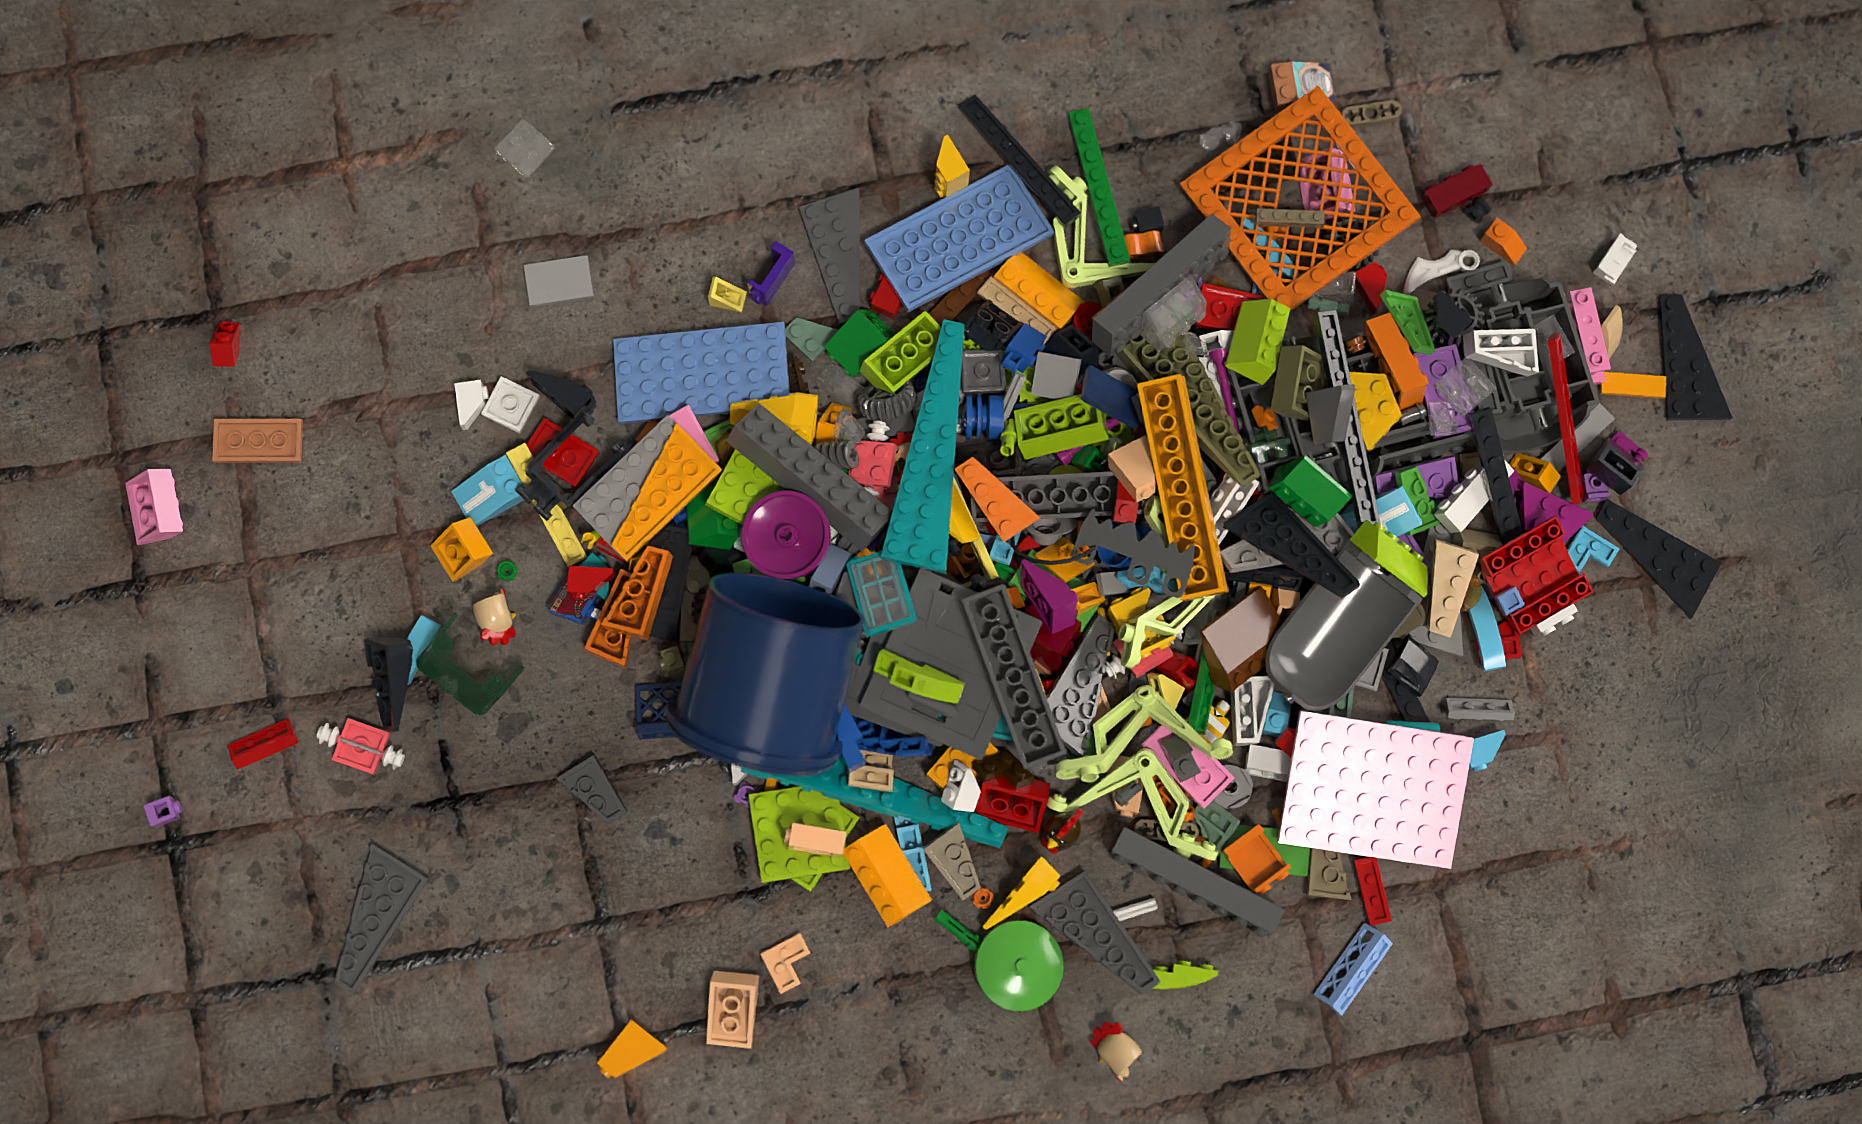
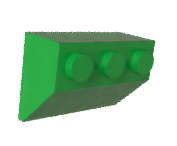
[1268,455,1352,527]
[686,478,739,550]

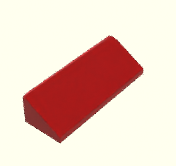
[227,718,299,769]

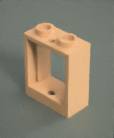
[784,823,846,858]

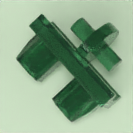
[1246,425,1291,464]

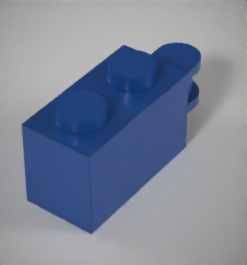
[1001,323,1047,374]

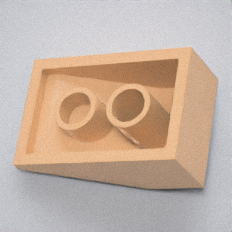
[706,971,759,1048]

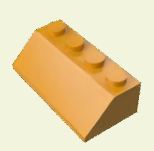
[994,252,1085,332]
[843,824,932,927]

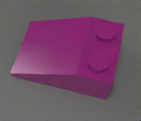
[1020,559,1078,634]

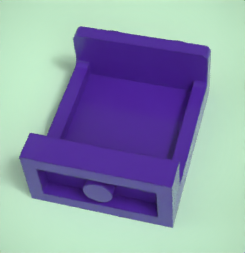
[747,241,795,306]

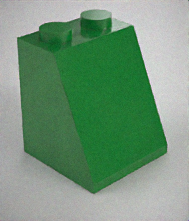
[824,309,896,377]

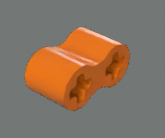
[1124,231,1163,260]

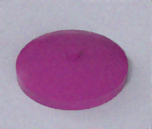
[742,491,831,580]

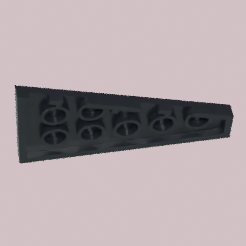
[1658,294,1733,420]

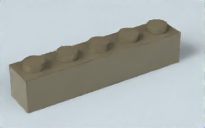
[1256,209,1325,228]

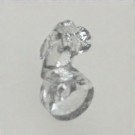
[1200,121,1241,150]

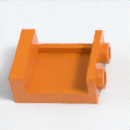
[1221,824,1291,895]

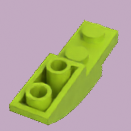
[873,649,965,703]
[1152,961,1219,989]

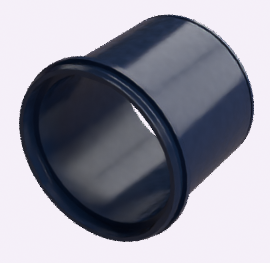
[665,573,865,776]

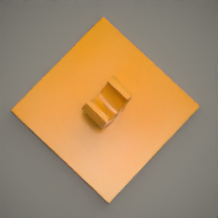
[1034,537,1095,583]

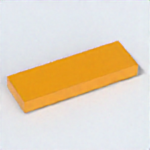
[1600,372,1666,399]

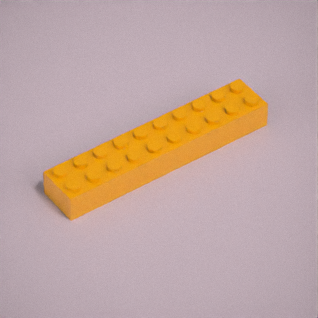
[1137,374,1228,601]

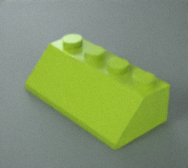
[1225,299,1290,385]
[859,311,941,394]
[1014,394,1109,460]
[1350,519,1428,597]

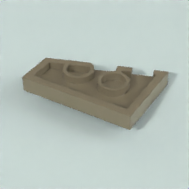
[1306,848,1351,901]

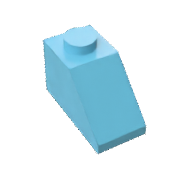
[1262,691,1291,737]
[1468,730,1506,772]

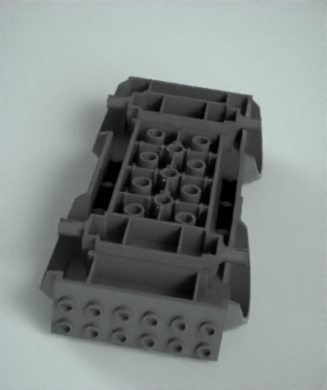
[1226,277,1600,505]

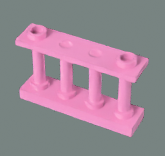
[1568,287,1611,385]

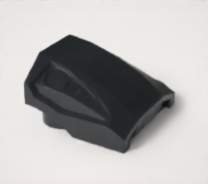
[965,299,1024,351]
[1388,634,1439,697]

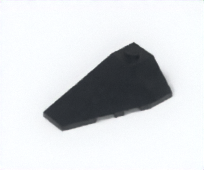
[364,637,413,732]

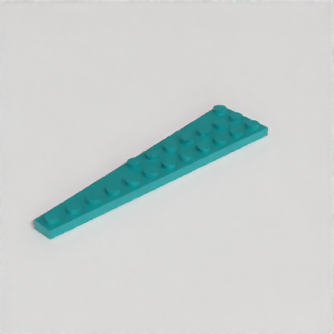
[881,319,965,574]
[740,754,1009,848]

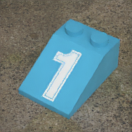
[451,455,524,527]
[1340,486,1423,537]

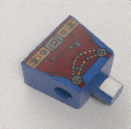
[548,576,602,625]

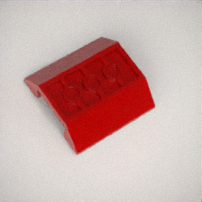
[1481,516,1594,634]

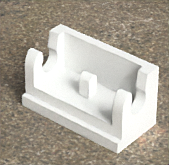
[1593,233,1637,286]
[1245,744,1291,782]

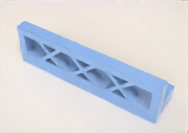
[1313,923,1393,1016]

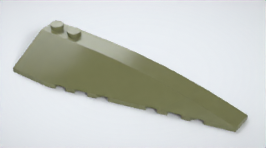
[1116,310,1260,488]

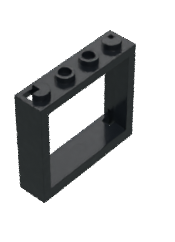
[1219,507,1303,592]

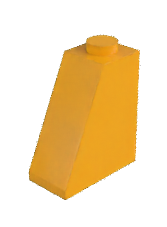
[597,1020,668,1078]

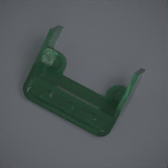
[416,612,525,715]

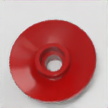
[1074,301,1102,341]

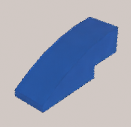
[837,703,865,773]

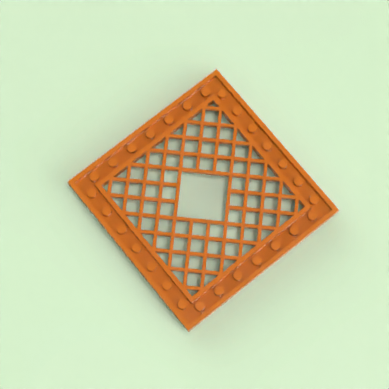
[1180,85,1421,311]

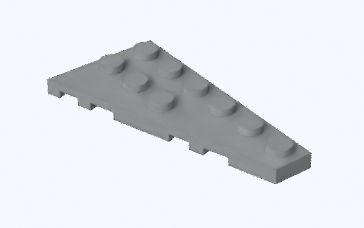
[573,415,676,553]
[1220,512,1359,573]
[1399,523,1463,658]

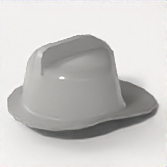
[1026,517,1077,546]

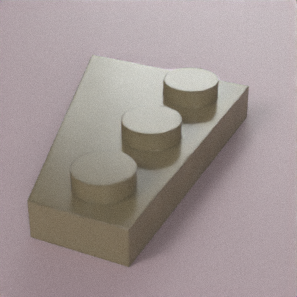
[923,821,981,901]

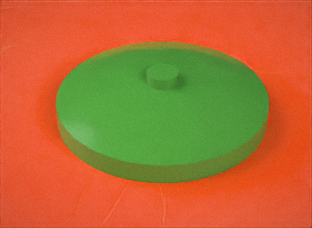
[974,921,1064,1011]

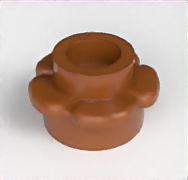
[1345,334,1367,353]

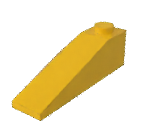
[730,392,818,445]
[897,482,980,543]
[982,857,1060,931]

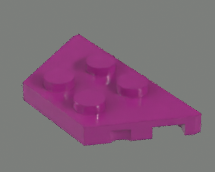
[1520,481,1593,543]

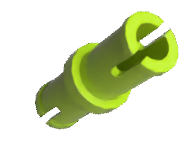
[1000,419,1017,456]

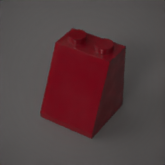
[1024,605,1081,677]

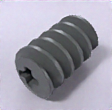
[815,441,859,469]

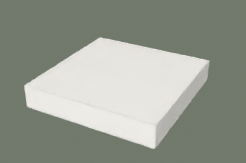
[481,376,540,434]

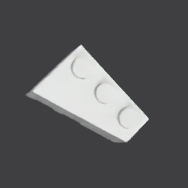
[1463,329,1539,377]
[1230,676,1274,746]

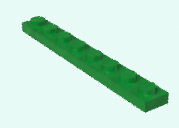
[1068,108,1130,267]

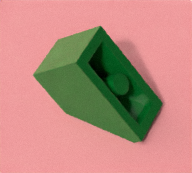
[1071,445,1111,473]

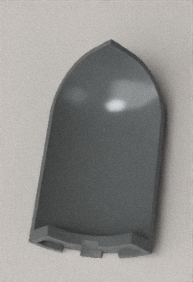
[1266,541,1423,711]

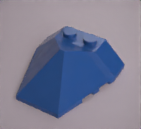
[851,715,933,757]

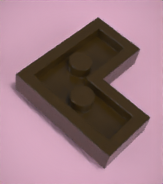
[972,750,1035,789]

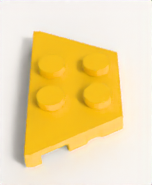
[1349,372,1403,451]

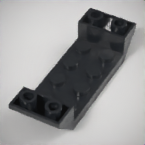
[648,519,693,641]

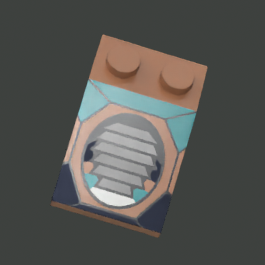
[1268,62,1337,113]

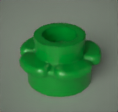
[496,560,518,582]

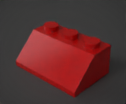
[975,776,1051,833]

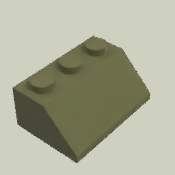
[1271,345,1326,421]

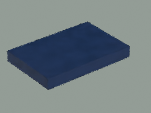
[1080,365,1140,429]

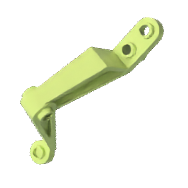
[1048,165,1155,288]
[1118,495,1215,668]
[1055,685,1233,782]
[1046,748,1219,860]

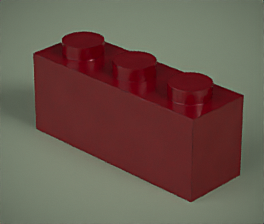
[1421,163,1493,219]

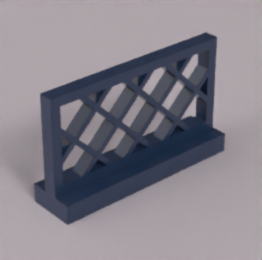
[635,682,682,740]

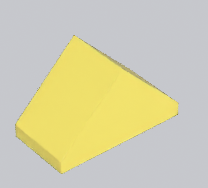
[708,277,747,312]
[1147,673,1185,710]

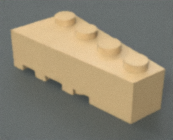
[1427,538,1479,638]

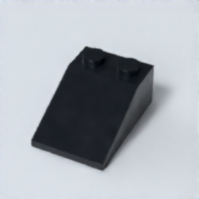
[526,370,597,420]

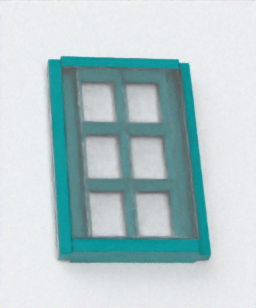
[846,551,917,637]

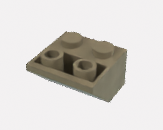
[1451,529,1502,584]

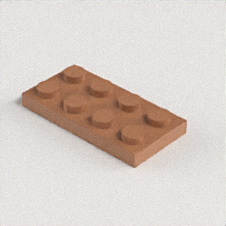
[212,419,303,463]

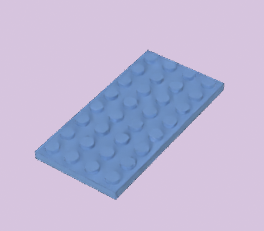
[864,165,1054,312]
[613,322,790,424]

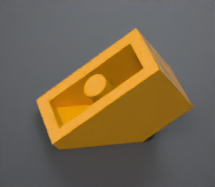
[815,403,852,445]
[1509,453,1561,493]

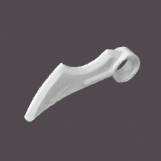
[1403,250,1480,294]

